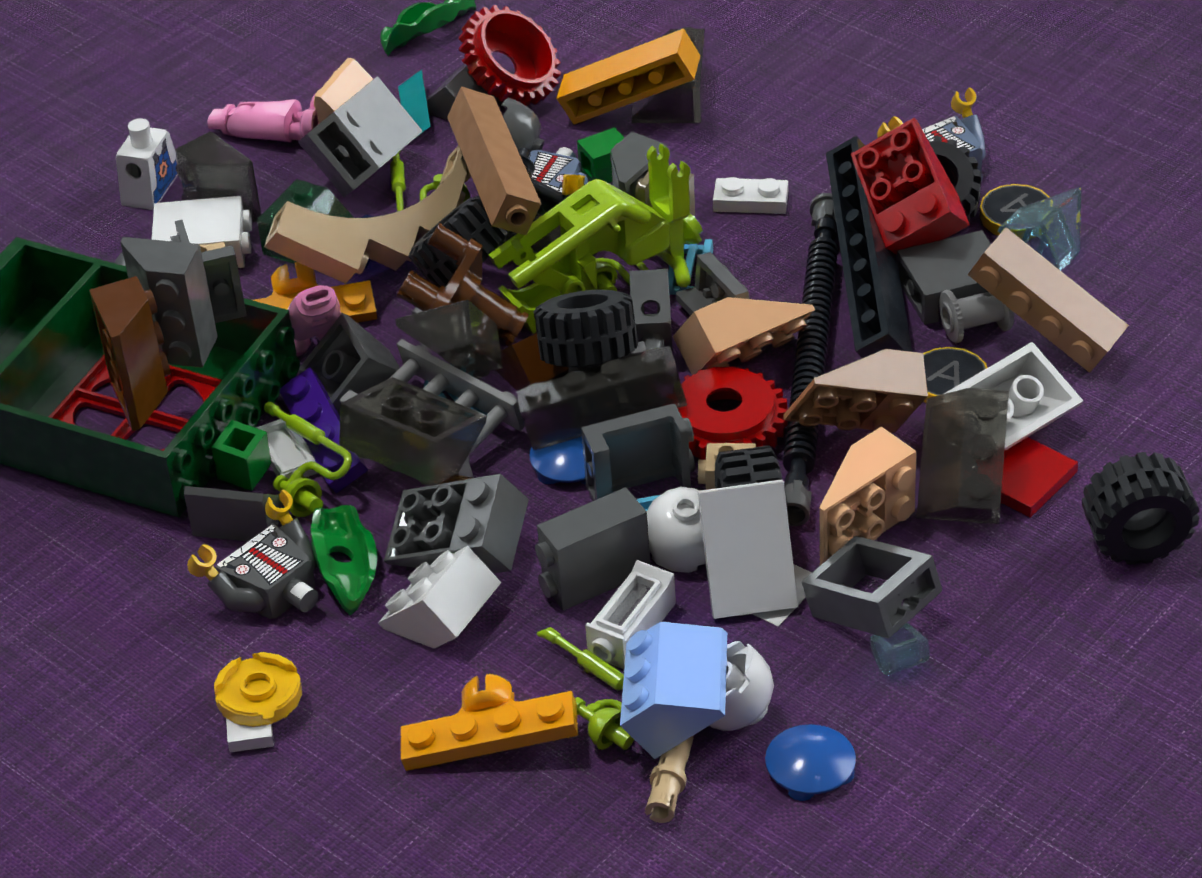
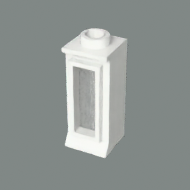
[585,560,676,669]

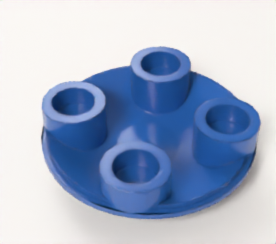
[530,426,586,484]
[765,724,856,801]

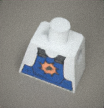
[116,118,181,210]

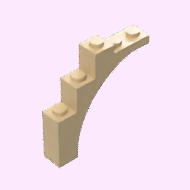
[264,145,471,284]

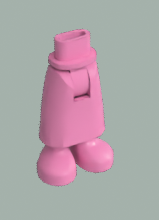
[207,93,319,143]
[287,285,341,357]

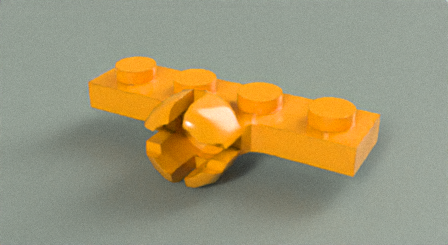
[253,262,377,323]
[401,674,578,771]

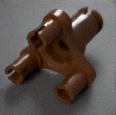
[396,223,529,346]

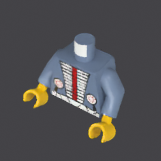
[877,88,986,182]
[530,147,588,217]

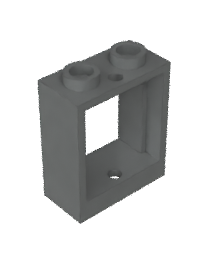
[801,536,943,639]

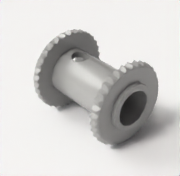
[939,290,1014,343]

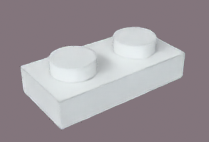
[713,177,789,214]

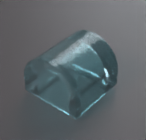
[870,623,930,676]

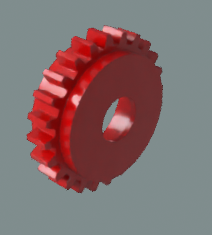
[459,5,561,106]
[661,366,788,460]

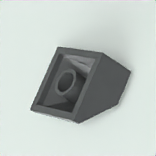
[298,313,400,415]

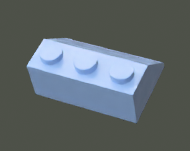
[620,622,728,759]

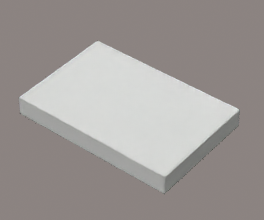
[697,480,798,619]

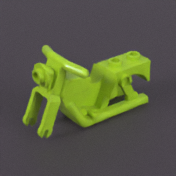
[488,143,703,334]

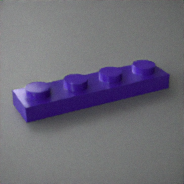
[280,367,368,494]

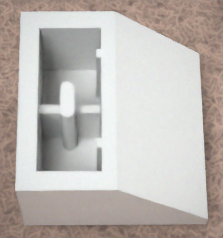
[378,546,501,648]

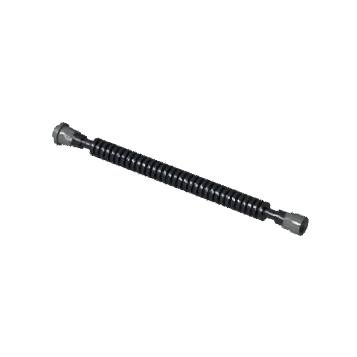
[783,193,838,526]

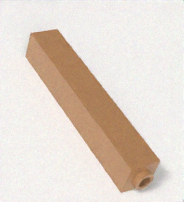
[447,86,541,235]

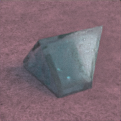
[998,186,1082,271]

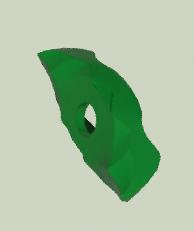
[380,0,476,55]
[310,505,377,615]

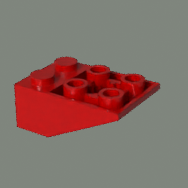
[851,118,970,255]

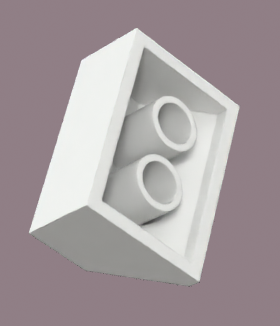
[930,342,1083,459]

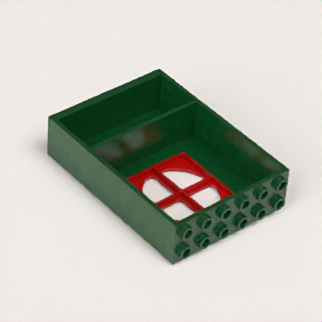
[0,237,300,518]

